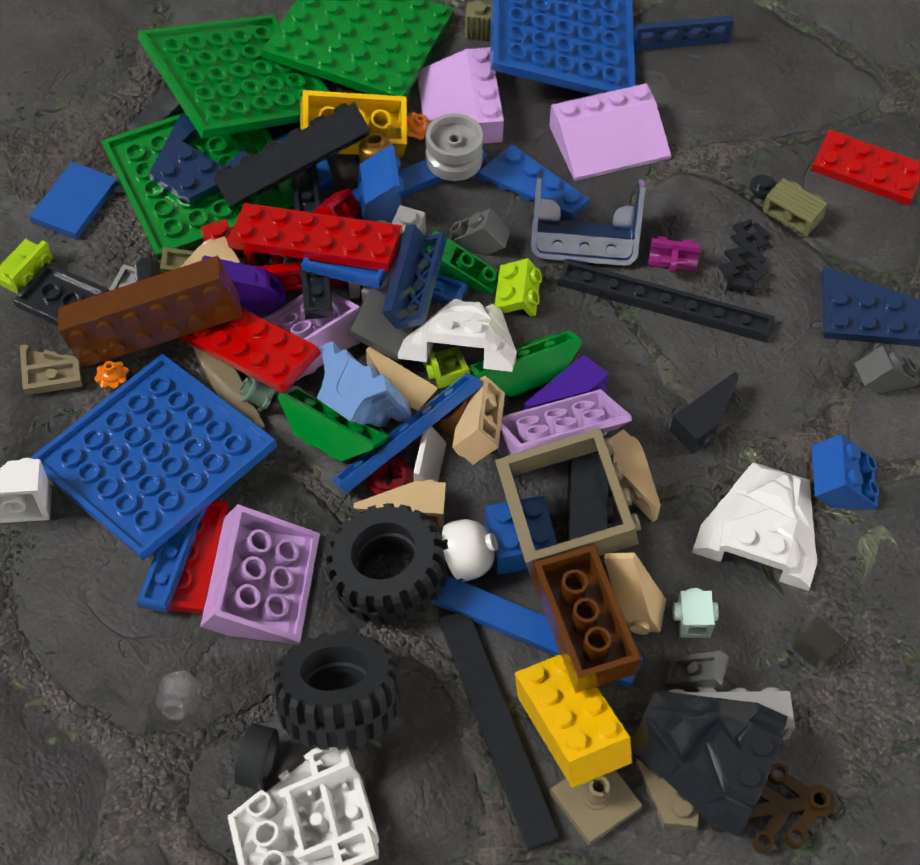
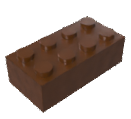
[531,545,641,693]

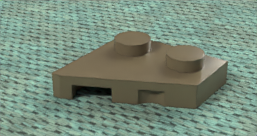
[20,344,83,396]
[635,758,698,831]

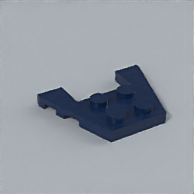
[149,113,247,205]

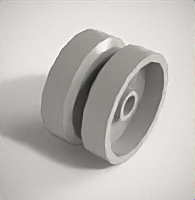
[426,113,483,181]

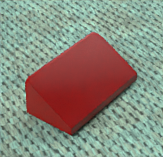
[313,188,361,218]

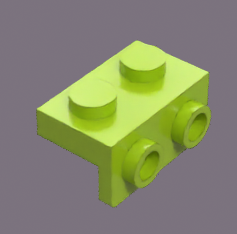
[495,258,542,317]
[423,346,470,388]

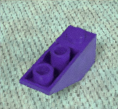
[202,255,286,318]

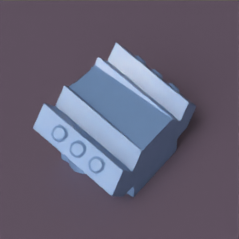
[317,341,412,427]

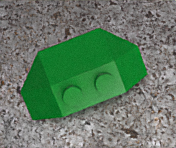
[467,330,582,397]
[278,385,389,461]

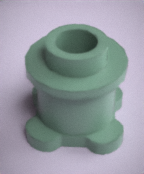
[239,378,276,413]

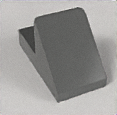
[665,651,729,692]

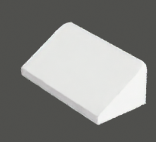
[414,426,446,481]

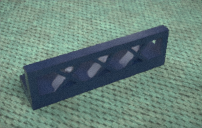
[633,16,734,51]
[382,224,447,330]

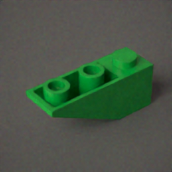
[423,230,499,295]

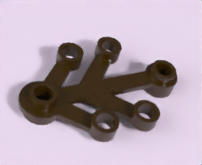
[708,763,835,854]

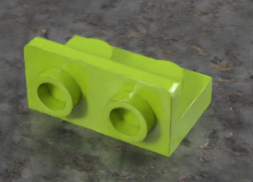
[0,239,53,294]

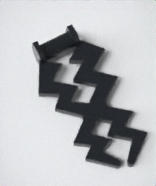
[718,220,770,296]

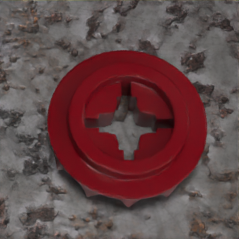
[366,456,413,495]

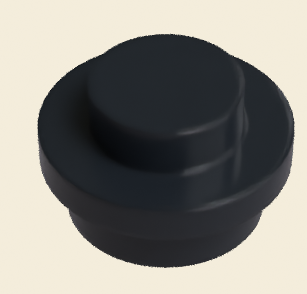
[750,175,776,199]

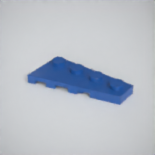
[477,145,589,220]

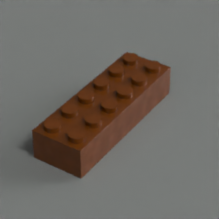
[58,255,242,368]

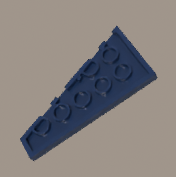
[821,267,920,347]

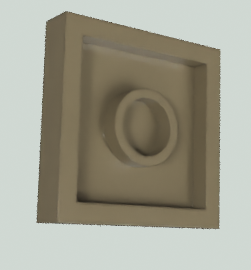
[550,770,643,846]

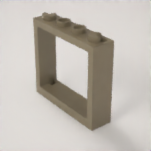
[495,428,641,577]

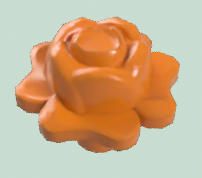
[407,112,431,140]
[94,361,129,389]

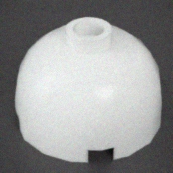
[442,519,498,582]

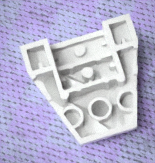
[398,299,517,372]
[692,462,817,591]
[227,747,379,865]

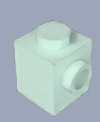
[672,588,718,638]

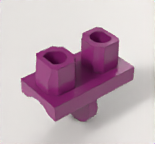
[648,236,700,273]

